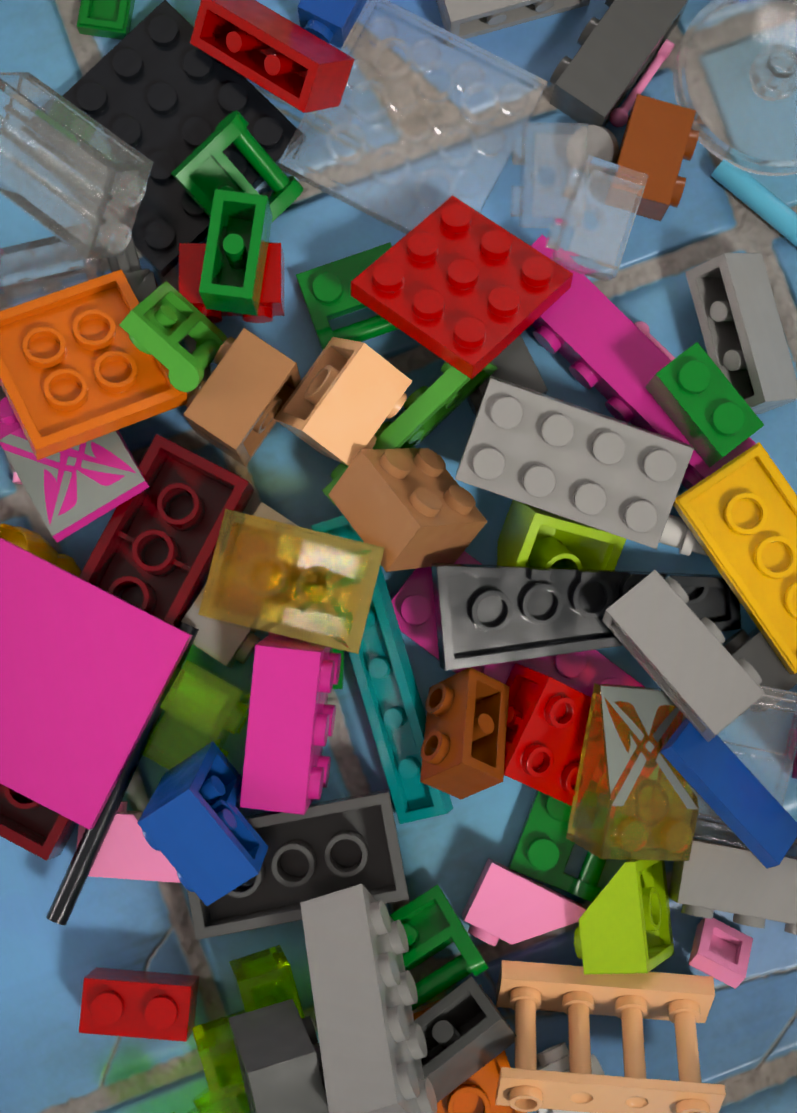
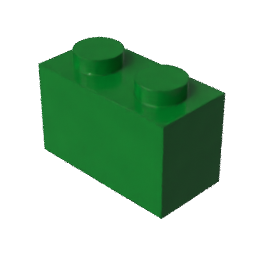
[199,189,273,316]
[645,342,764,468]

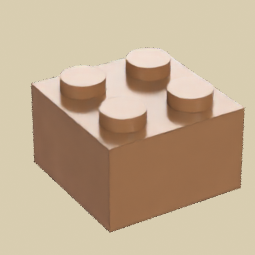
[183,328,301,467]
[328,448,488,572]

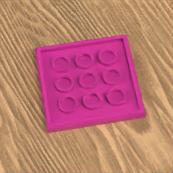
[0,538,193,830]

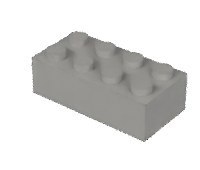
[455,375,694,549]
[300,884,437,1113]

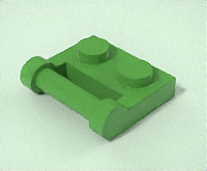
[119,281,228,392]

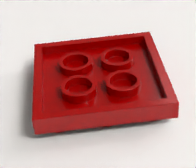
[351,195,573,379]

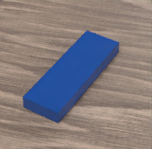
[660,718,797,869]

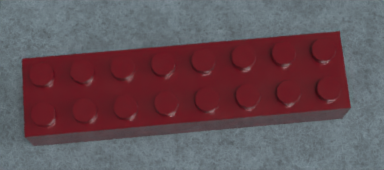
[0,434,255,861]

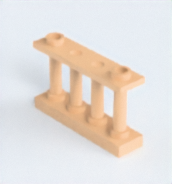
[495,960,726,1113]

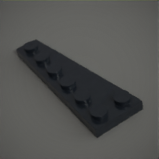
[431,563,741,671]

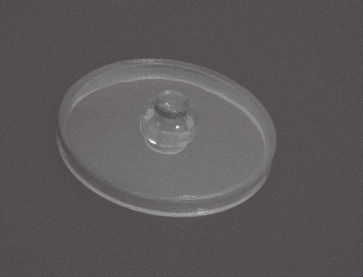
[673,0,797,176]

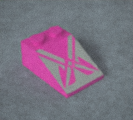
[0,397,149,543]

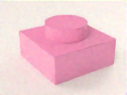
[688,918,753,989]

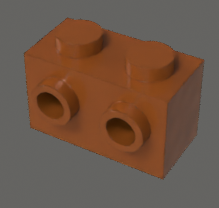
[604,94,699,221]
[420,667,509,799]

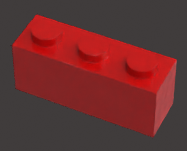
[190,0,355,113]

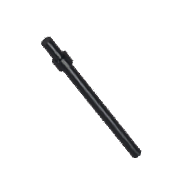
[46,621,199,925]

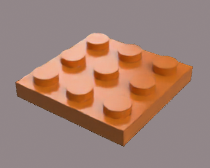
[0,269,187,460]

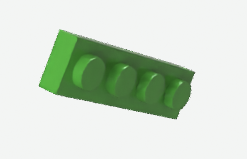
[322,361,498,506]

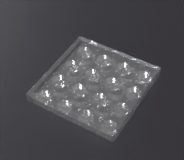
[278,0,548,234]

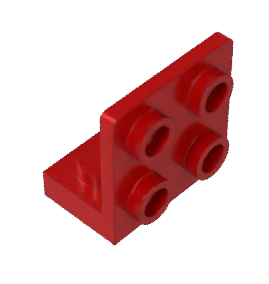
[504,663,623,809]

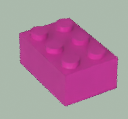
[240,634,341,815]

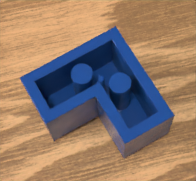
[137,741,269,906]

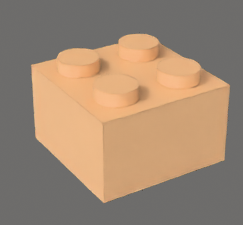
[274,337,412,466]

